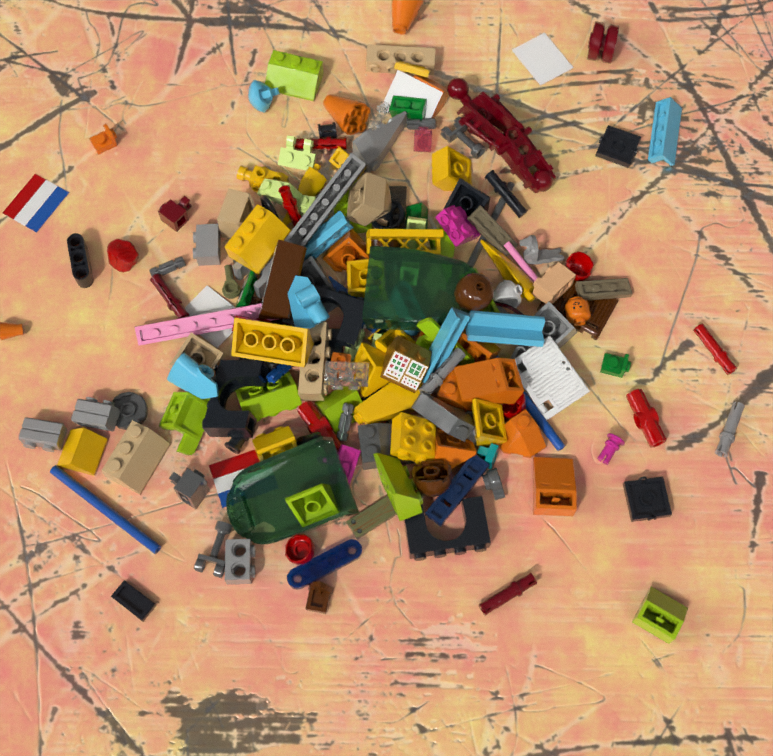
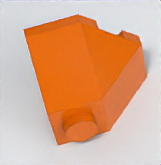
[322,229,373,272]
[499,409,546,458]
[434,427,476,469]

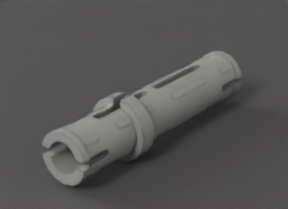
[419,348,466,395]
[715,402,745,457]

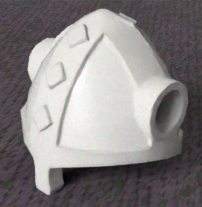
[493,280,522,309]

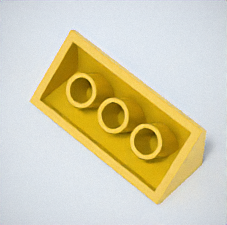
[231,317,314,367]

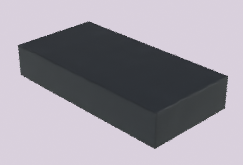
[111,580,157,622]

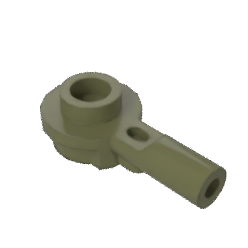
[222,265,241,299]

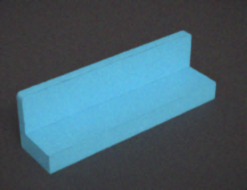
[648,97,682,166]
[304,211,353,261]
[422,307,470,383]
[465,311,545,347]

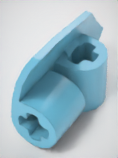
[288,275,330,329]
[167,353,219,399]

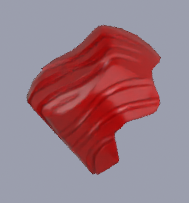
[107,239,139,272]

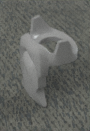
[520,235,564,265]

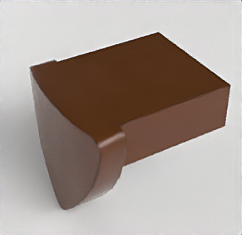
[305,581,333,614]

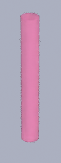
[504,241,538,282]

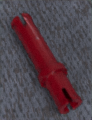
[150,274,190,318]
[478,573,537,616]

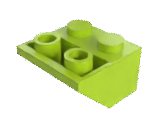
[632,587,688,644]

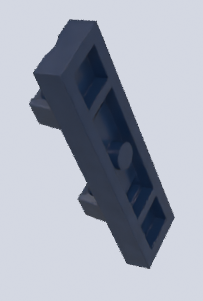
[425,455,490,527]

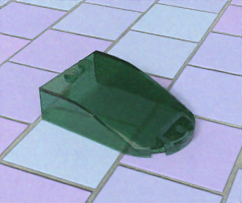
[362,246,477,331]
[226,436,359,544]

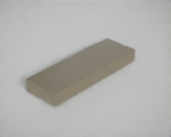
[467,205,518,256]
[575,278,632,300]

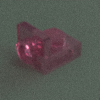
[413,127,432,153]

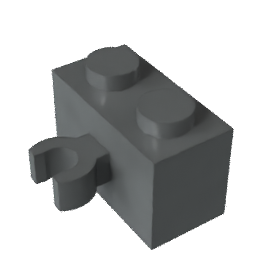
[169,468,210,509]

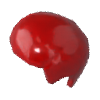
[565,251,594,281]
[497,393,526,418]
[285,534,316,565]

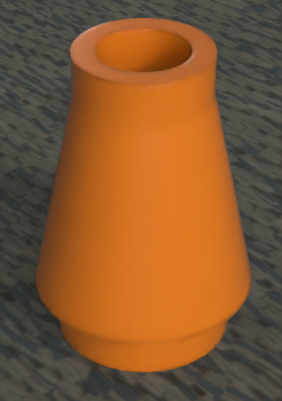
[0,322,24,341]

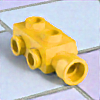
[237,165,289,193]

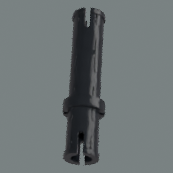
[484,170,528,218]

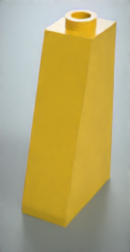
[353,382,432,425]

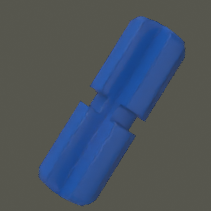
[266,364,292,383]

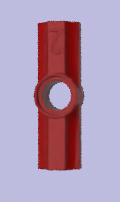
[626,389,667,448]
[297,401,341,457]

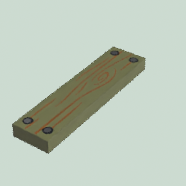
[346,490,424,539]

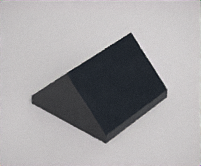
[444,178,490,217]

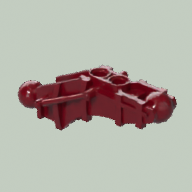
[447,77,556,193]

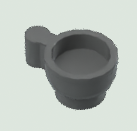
[482,468,505,500]

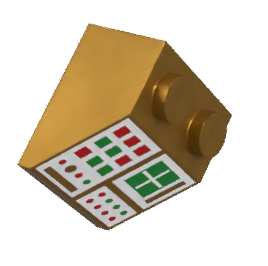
[380,336,432,393]

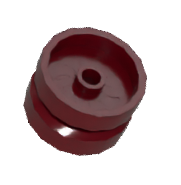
[587,21,619,64]

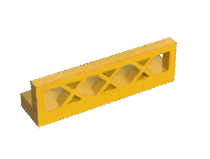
[366,229,444,255]

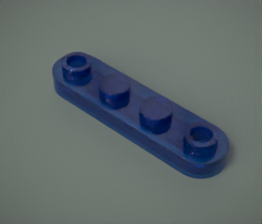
[287,539,362,590]

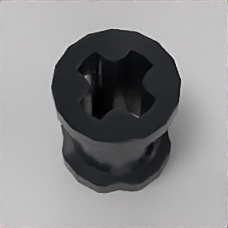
[318,122,337,139]
[224,437,249,454]

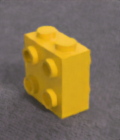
[390,412,436,465]

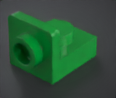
[600,353,631,378]

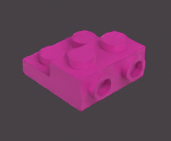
[435,205,480,247]

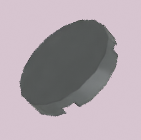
[112,392,148,430]

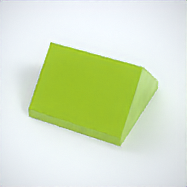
[315,383,362,434]
[285,483,340,528]

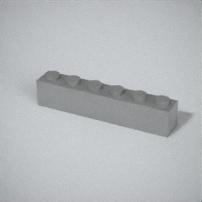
[284,153,366,247]

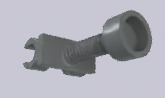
[441,117,486,159]
[194,521,232,578]

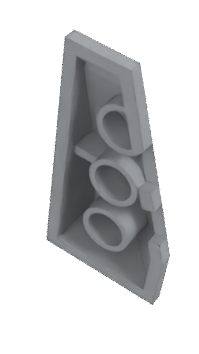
[352,111,407,173]
[510,302,577,373]

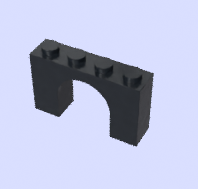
[282,281,370,350]
[202,360,270,438]
[404,496,491,561]

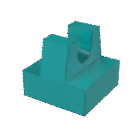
[477,443,499,469]

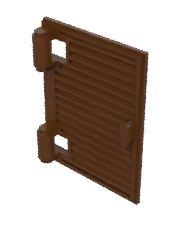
[537,281,619,340]

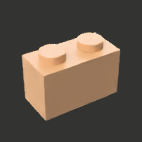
[532,262,576,304]

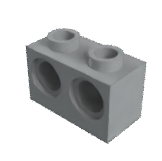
[225,539,256,585]

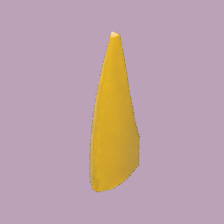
[282,163,327,226]
[480,239,535,302]

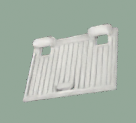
[515,335,590,420]

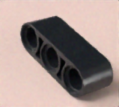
[67,233,93,288]

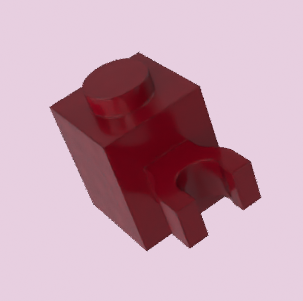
[158,196,192,232]

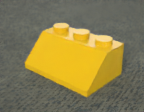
[224,204,291,275]

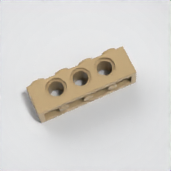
[366,44,436,76]
[298,322,332,401]

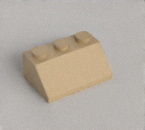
[101,420,170,495]

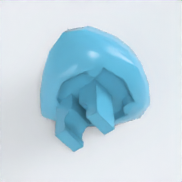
[248,80,279,113]

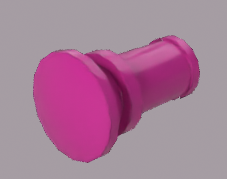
[597,433,625,465]

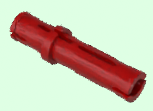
[294,137,347,151]
[278,185,302,227]
[693,323,737,375]

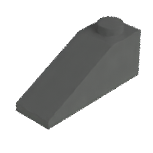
[412,391,475,442]

